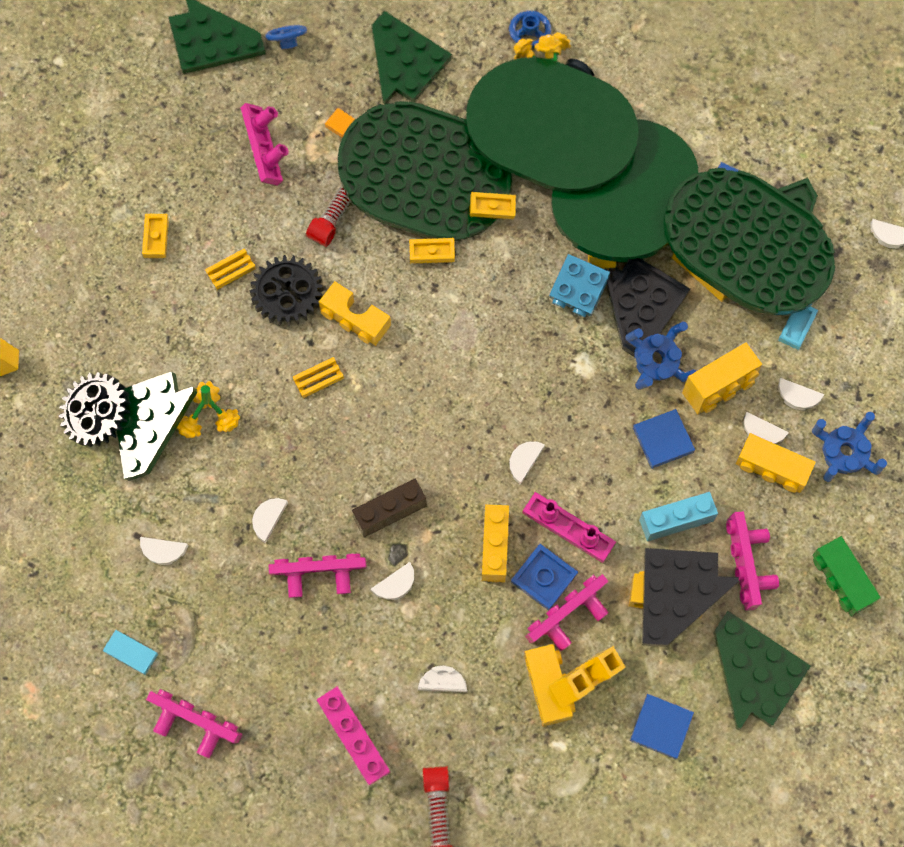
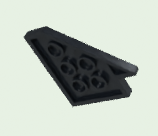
[604,258,691,357]
[642,548,739,647]

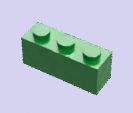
[812,536,881,617]

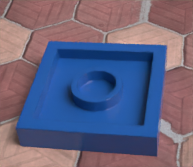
[633,409,695,469]
[511,544,578,611]
[630,694,694,760]

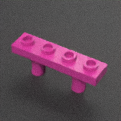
[240,103,289,186]
[522,492,616,563]
[726,511,779,611]
[268,553,367,598]
[525,574,609,651]
[316,686,391,786]
[146,689,243,758]

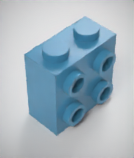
[549,254,610,318]

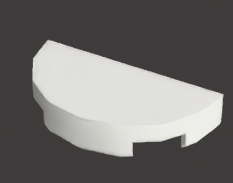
[871,219,904,249]
[778,378,824,411]
[743,412,789,444]
[509,442,545,485]
[252,498,288,544]
[140,537,188,565]
[371,562,414,600]
[418,666,467,693]

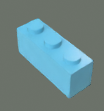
[639,492,718,542]

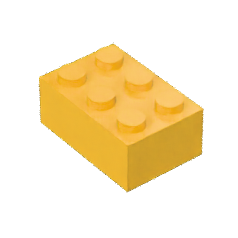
[682,342,762,415]

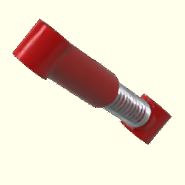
[306,185,351,247]
[423,766,453,847]

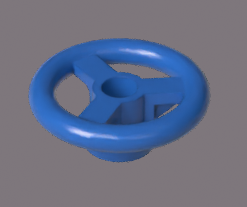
[509,11,551,48]
[265,25,307,49]

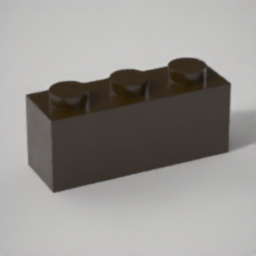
[352,478,427,538]

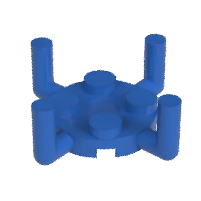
[626,322,696,390]
[812,412,887,482]

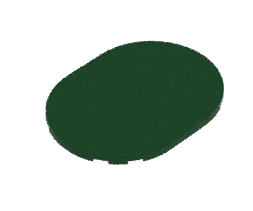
[466,57,638,193]
[337,101,512,241]
[551,119,699,262]
[664,168,835,315]

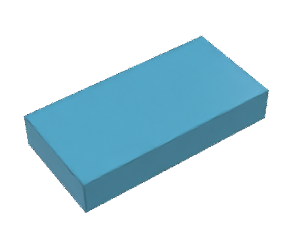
[778,306,818,350]
[103,630,158,675]

